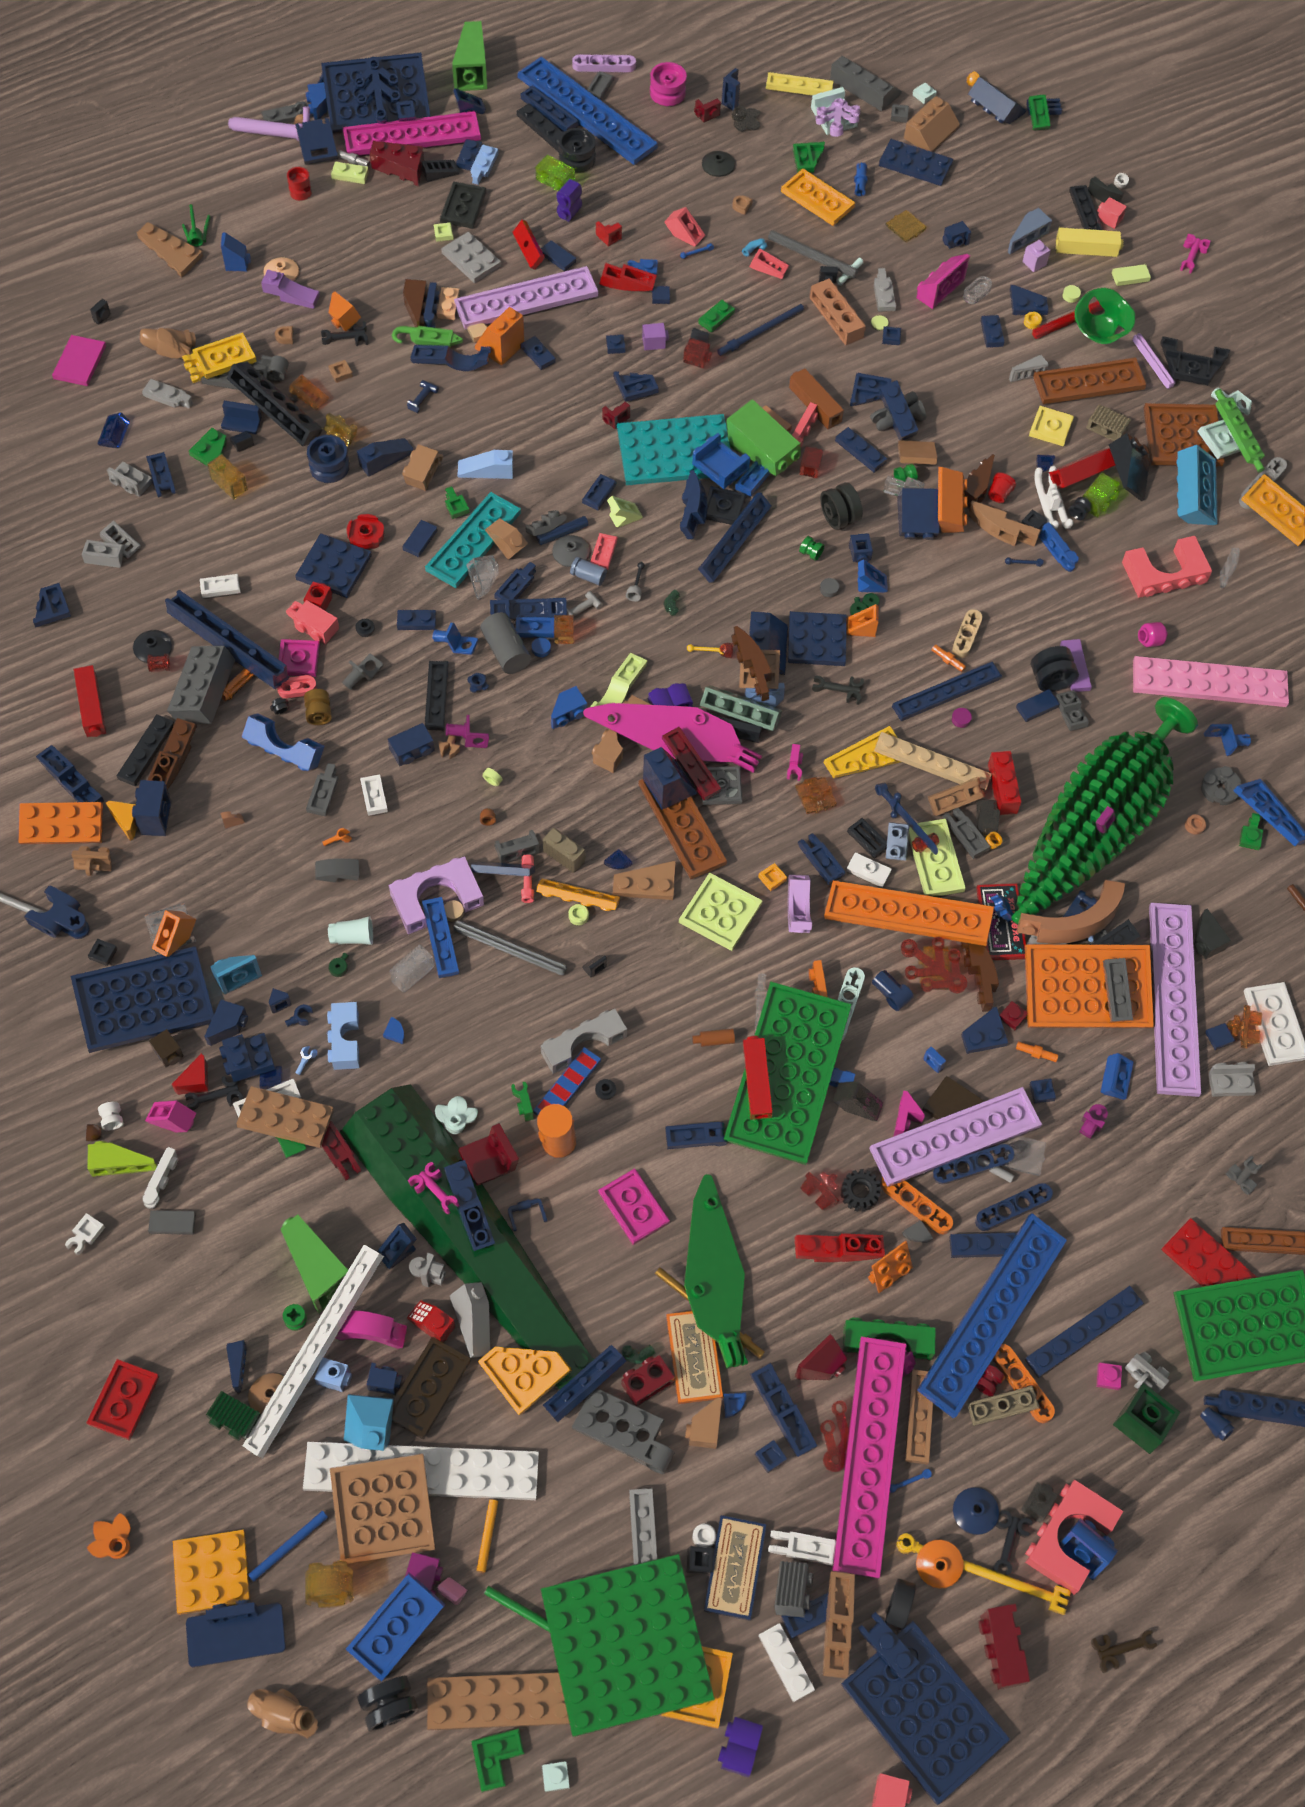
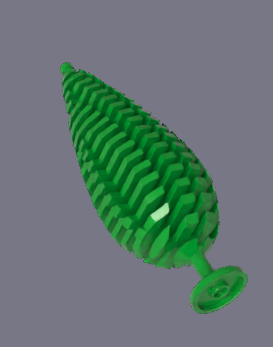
[1011,697,1198,924]

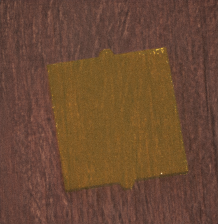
[886,210,927,242]

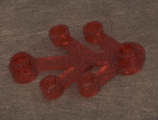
[901,937,968,994]
[820,1401,850,1472]

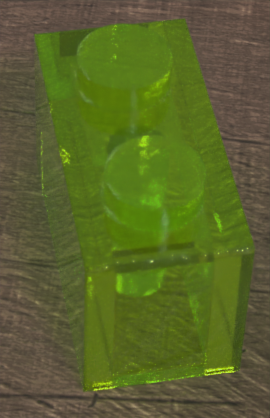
[535,155,575,191]
[1083,472,1120,518]

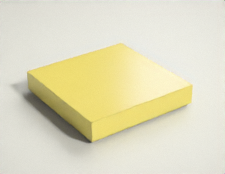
[1029,406,1074,446]

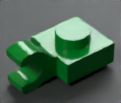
[445,486,470,519]
[1239,813,1263,850]
[511,1082,533,1122]

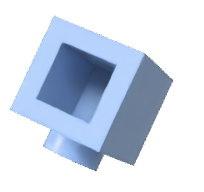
[314,1358,352,1392]

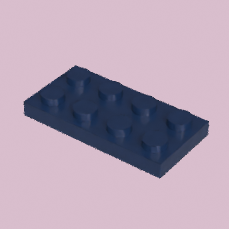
[879,139,953,186]

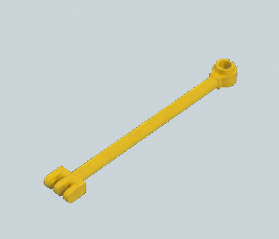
[896,1533,1071,1615]

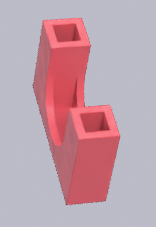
[1122,536,1212,598]
[1025,1480,1123,1595]

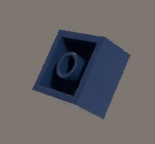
[132,780,172,836]

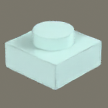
[913,83,937,104]
[542,1762,569,1792]

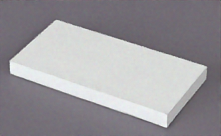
[1243,982,1305,1066]

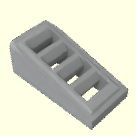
[1009,355,1048,382]
[100,521,141,559]

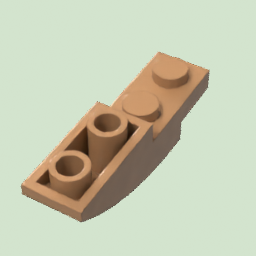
[968,501,1040,547]

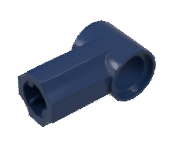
[872,970,914,1011]

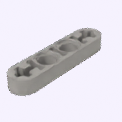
[1239,457,1287,509]

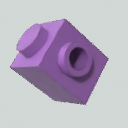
[642,323,669,350]

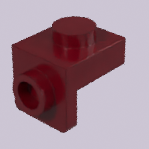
[694,98,721,123]

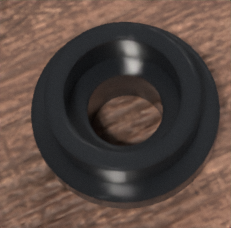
[355,619,375,637]
[270,697,289,715]
[595,1079,616,1100]

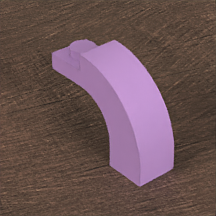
[788,875,812,933]

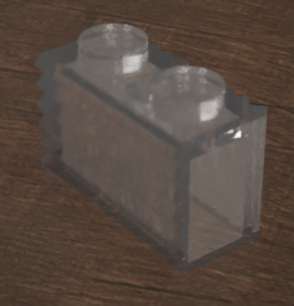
[390,945,435,993]

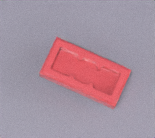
[590,533,618,570]

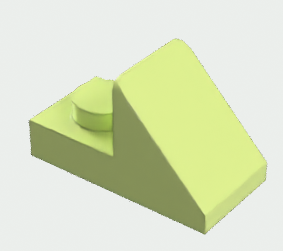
[607,496,643,527]

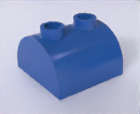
[1059,1518,1118,1580]

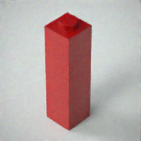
[1049,448,1115,489]
[73,665,107,737]
[743,1036,772,1120]

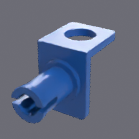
[432,622,479,655]
[1204,724,1251,756]

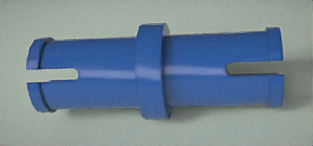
[854,162,868,196]

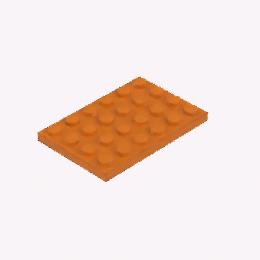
[1025,944,1154,1028]

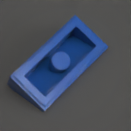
[1101,1053,1134,1100]

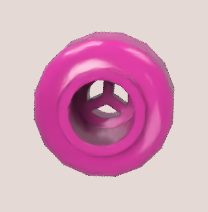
[1138,622,1168,647]

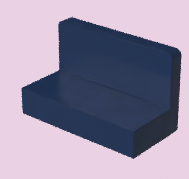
[722,68,740,112]
[221,400,262,434]

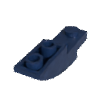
[680,470,707,539]
[444,1160,495,1251]

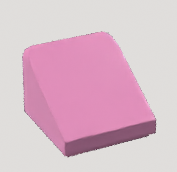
[437,1578,467,1605]

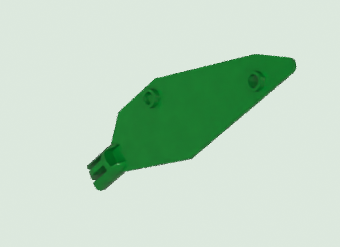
[684,1174,748,1369]

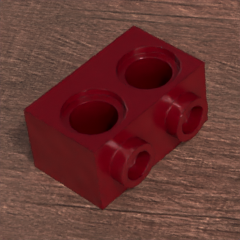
[621,1355,675,1407]

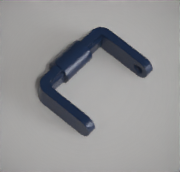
[508,1199,547,1231]

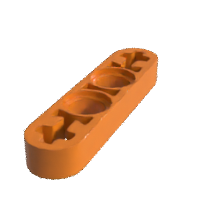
[880,1178,953,1235]
[993,1344,1055,1423]

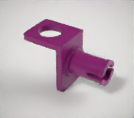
[445,715,489,748]

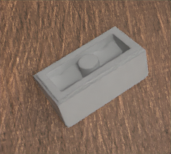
[82,540,124,568]

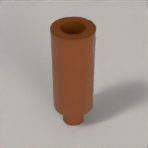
[692,1029,735,1047]

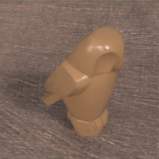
[140,328,196,359]
[247,1689,318,1739]

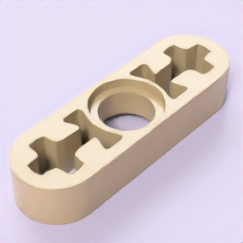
[952,609,982,658]

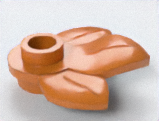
[87,1513,131,1559]

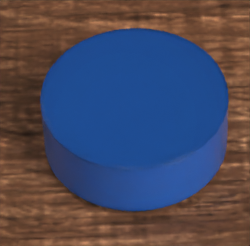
[532,638,551,657]

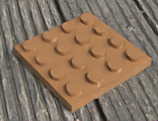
[329,1453,436,1565]

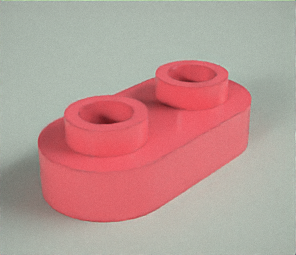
[277,675,317,698]

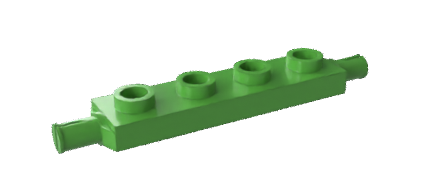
[1214,389,1265,473]

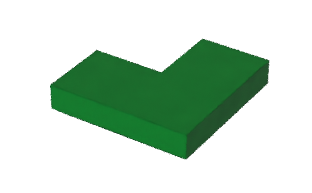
[471,1729,524,1793]

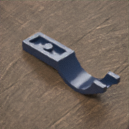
[410,345,491,371]

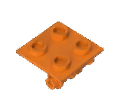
[868,1241,913,1293]

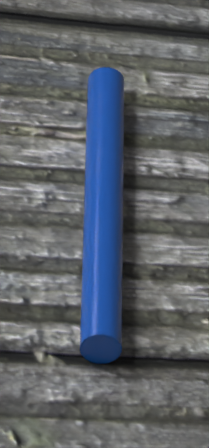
[248,1510,328,1582]

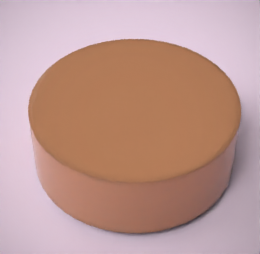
[1185,814,1206,835]

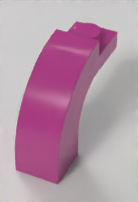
[335,1310,407,1349]

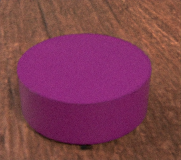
[951,708,972,728]

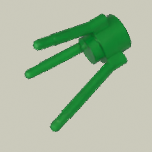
[182,204,211,247]

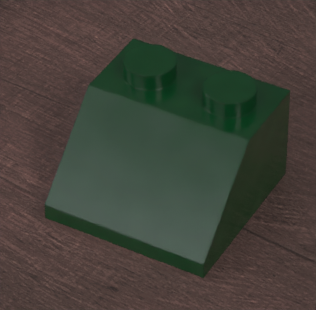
[1113,1383,1180,1454]

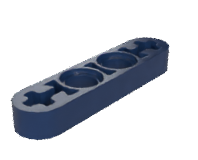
[933,1144,1014,1185]
[975,1183,1053,1231]

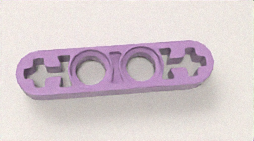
[572,55,636,72]

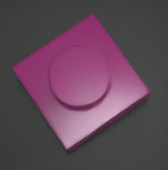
[1096,1362,1122,1390]

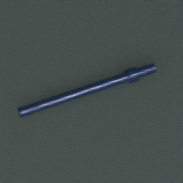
[717,304,804,356]

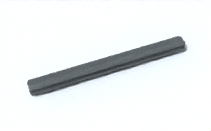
[768,230,858,278]
[453,920,567,975]

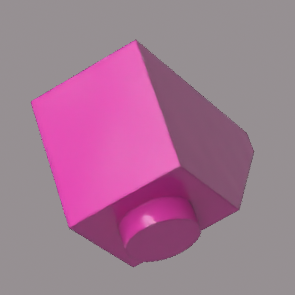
[145,1101,196,1133]

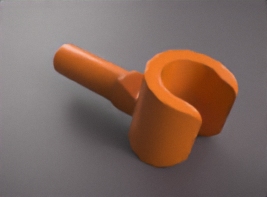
[322,828,352,846]

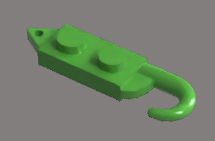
[392,326,463,348]

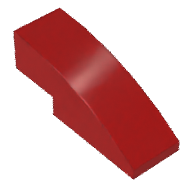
[599,263,657,291]

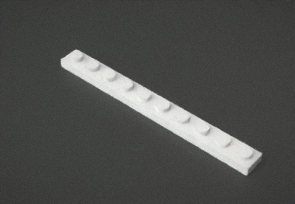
[243,1245,384,1458]

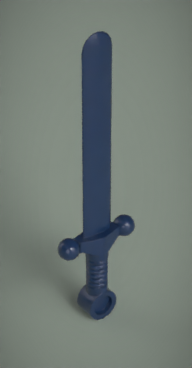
[875,782,938,855]

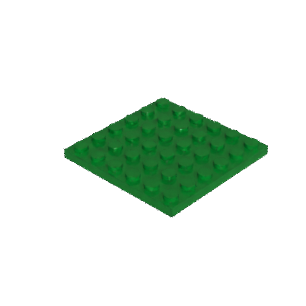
[541,1554,715,1737]

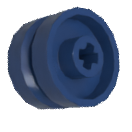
[307,435,350,483]

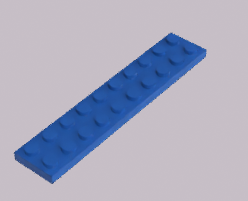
[518,57,658,165]
[917,1213,1067,1418]

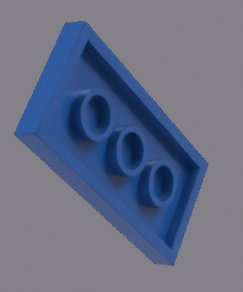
[346,1572,445,1682]

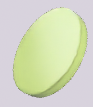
[871,315,888,330]

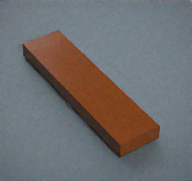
[1221,1227,1305,1255]

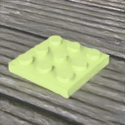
[679,873,762,951]

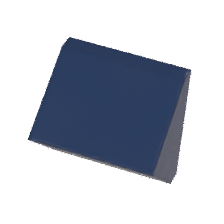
[269,988,292,1013]

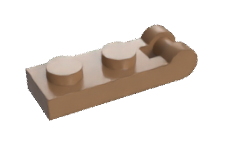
[928,777,985,816]

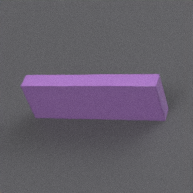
[1060,639,1091,692]

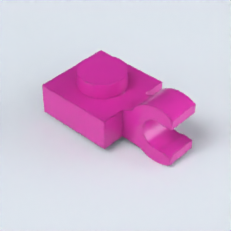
[787,744,803,781]

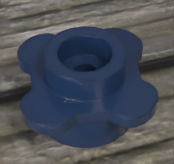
[467,673,489,693]

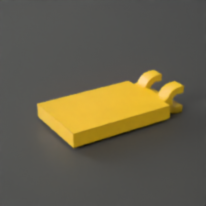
[182,332,257,383]

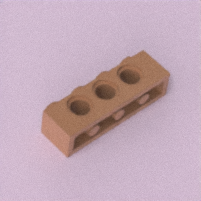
[810,279,866,345]

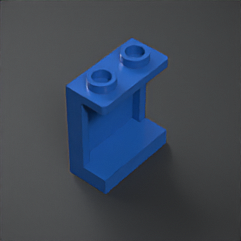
[692,433,750,489]

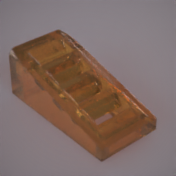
[289,375,329,410]

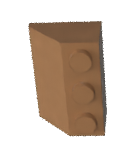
[904,96,960,152]

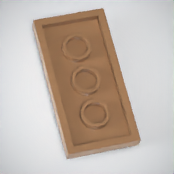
[236,1086,334,1148]

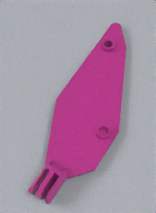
[583,703,762,773]

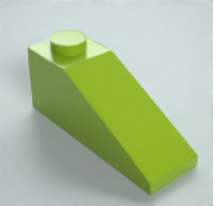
[87,1141,157,1177]

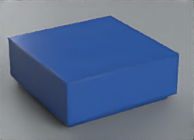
[923,1046,946,1073]

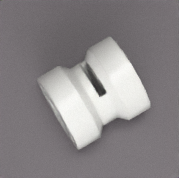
[98,1102,124,1131]

